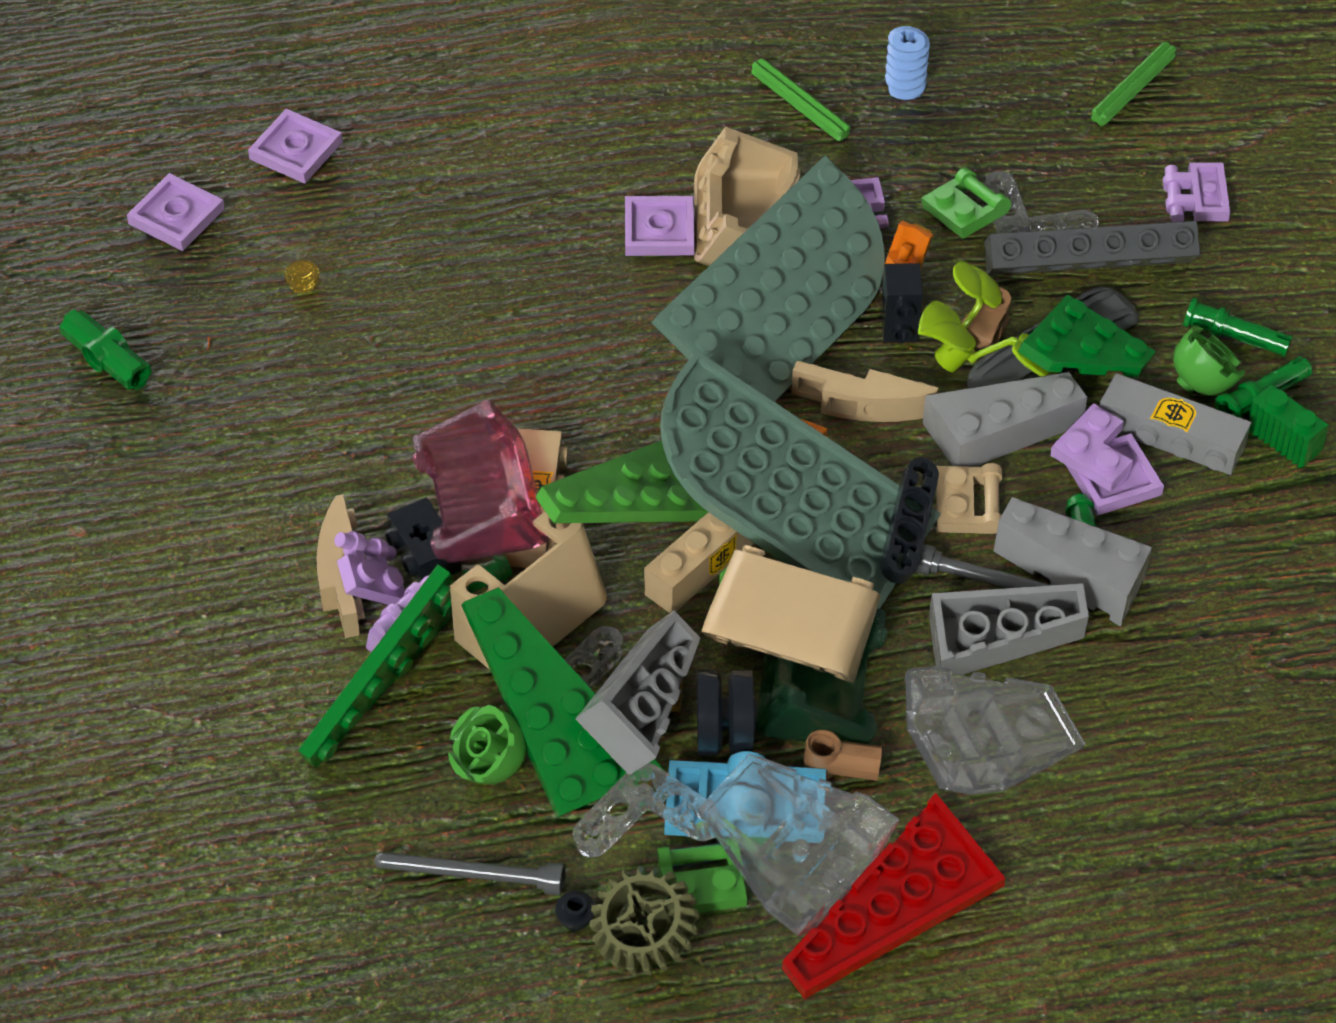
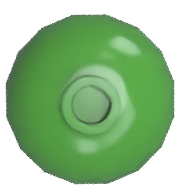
[1173,326,1245,396]
[448,705,527,785]

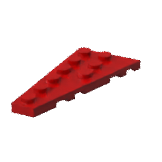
[782,793,1006,999]

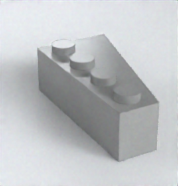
[922,372,1087,467]
[993,497,1152,627]
[929,583,1089,682]
[575,610,700,775]

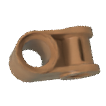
[962,287,1011,350]

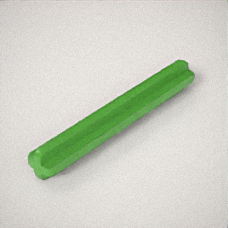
[1091,42,1177,126]
[751,58,850,141]

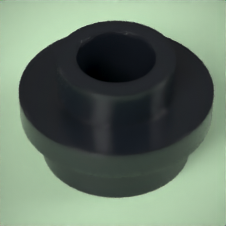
[555,891,595,931]

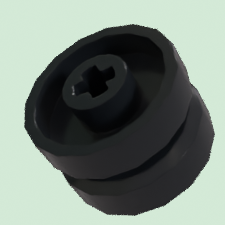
[697,670,757,756]

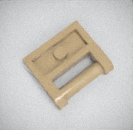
[936,463,1002,534]

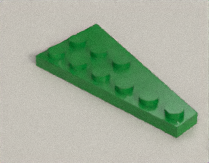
[298,565,454,768]

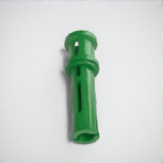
[1183,297,1293,357]
[1215,356,1312,418]

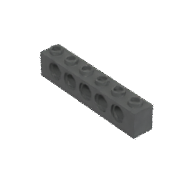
[984,221,1200,276]

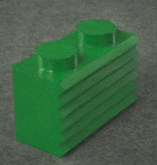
[1248,385,1329,468]

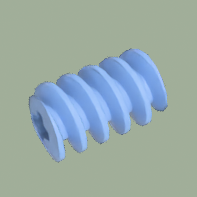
[885,26,930,100]

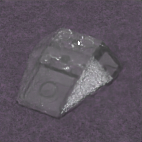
[905,666,1085,795]
[698,753,899,936]

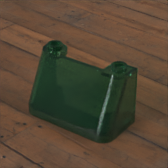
[756,608,887,744]

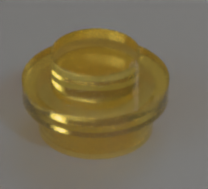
[284,261,320,293]

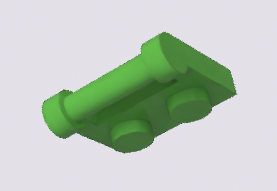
[921,167,1011,239]
[657,838,747,913]

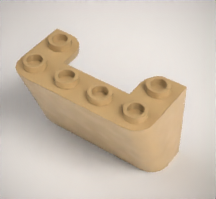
[450,512,607,669]

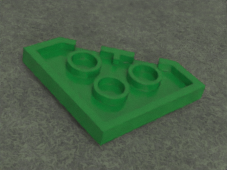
[1018,294,1156,378]

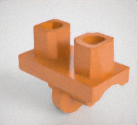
[882,220,934,278]

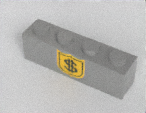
[1099,373,1251,475]

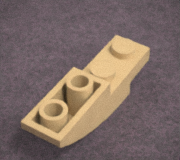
[791,361,938,422]
[317,494,365,638]

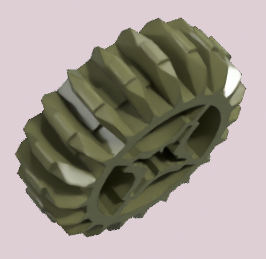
[590,865,700,976]

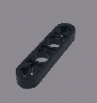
[880,457,939,584]

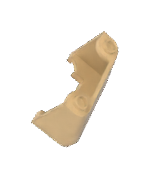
[694,127,800,266]
[701,545,881,683]

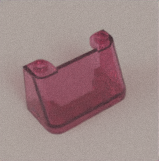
[412,399,548,563]

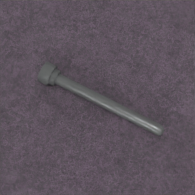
[915,543,1088,609]
[374,852,566,896]

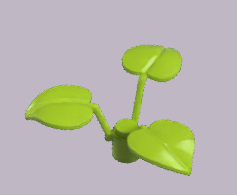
[918,261,1059,377]

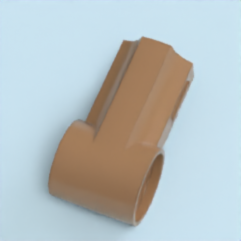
[802,730,882,781]

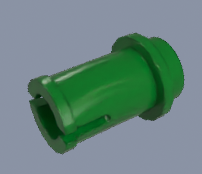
[1065,494,1098,528]
[462,554,513,593]

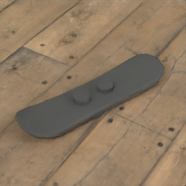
[967,286,1139,388]

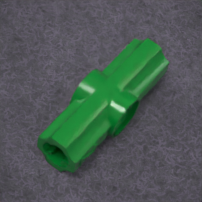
[59,309,152,391]

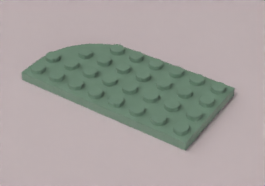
[651,156,885,402]
[660,350,941,615]

